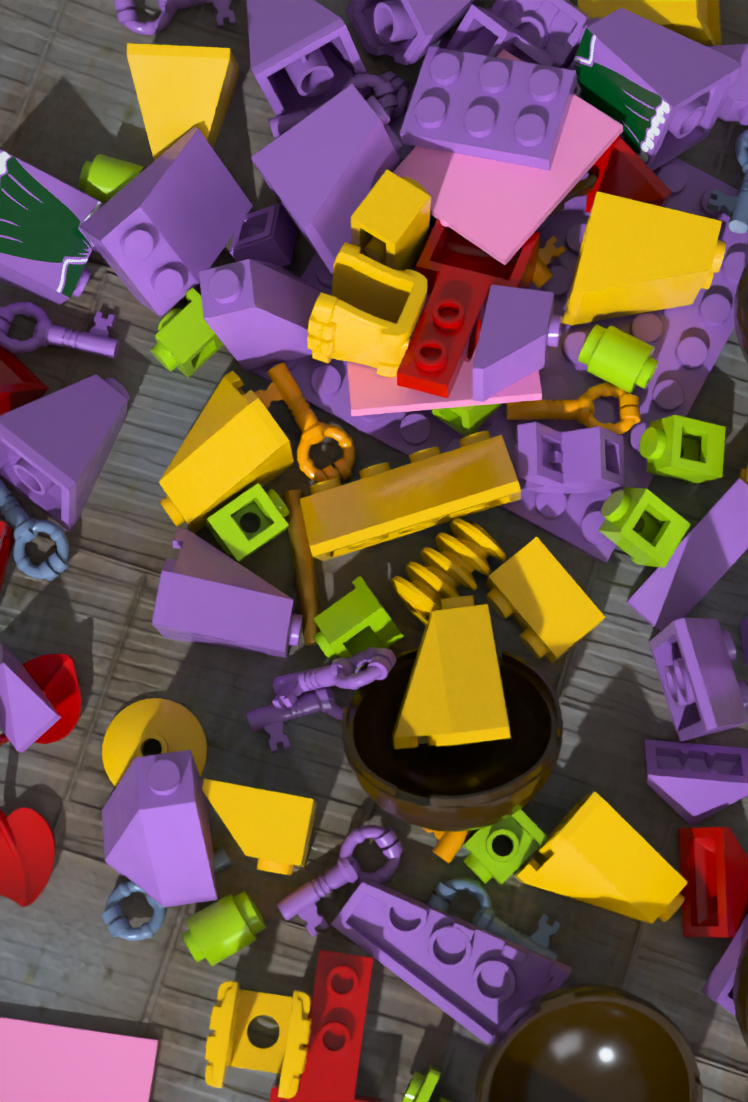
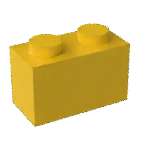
[351,169,431,271]
[485,537,606,663]

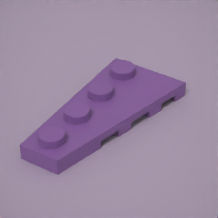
[331,877,572,1045]

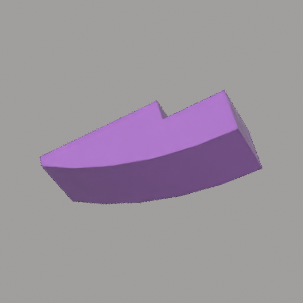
[626,478,748,632]

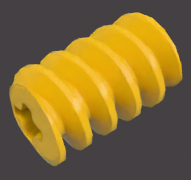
[390,518,507,626]

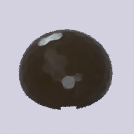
[342,647,563,832]
[476,983,703,1102]

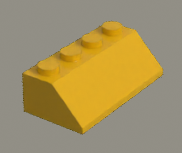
[300,430,521,561]

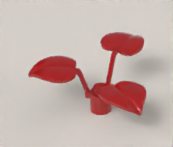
[0,654,83,907]

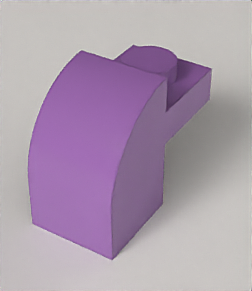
[514,422,625,494]

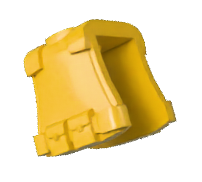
[307,242,427,378]
[205,980,311,1098]

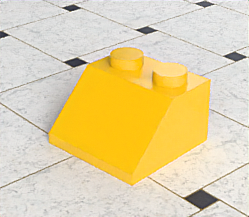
[202,779,317,875]

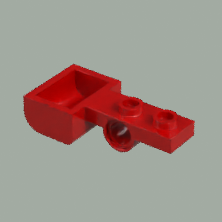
[396,219,540,399]
[269,949,381,1102]

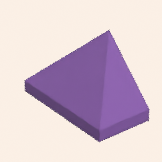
[0,642,62,753]
[643,739,748,826]

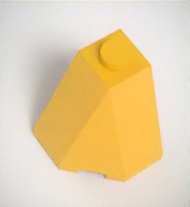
[159,370,295,533]
[392,595,510,749]
[513,791,688,924]

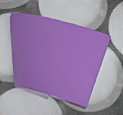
[446,0,593,69]

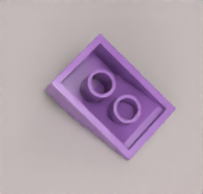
[79,127,253,317]
[649,618,748,742]

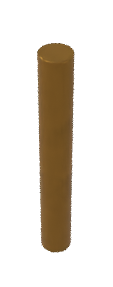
[283,489,321,645]

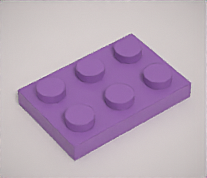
[400,46,577,171]

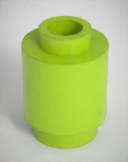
[79,154,146,204]
[578,324,659,394]
[182,890,267,966]

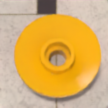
[102,698,208,787]

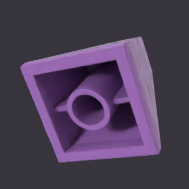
[246,0,372,116]
[0,374,130,532]

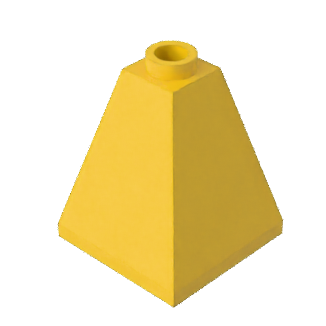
[126,43,240,161]

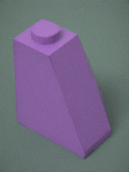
[345,0,482,65]
[199,259,326,371]
[152,528,303,658]
[102,750,218,907]

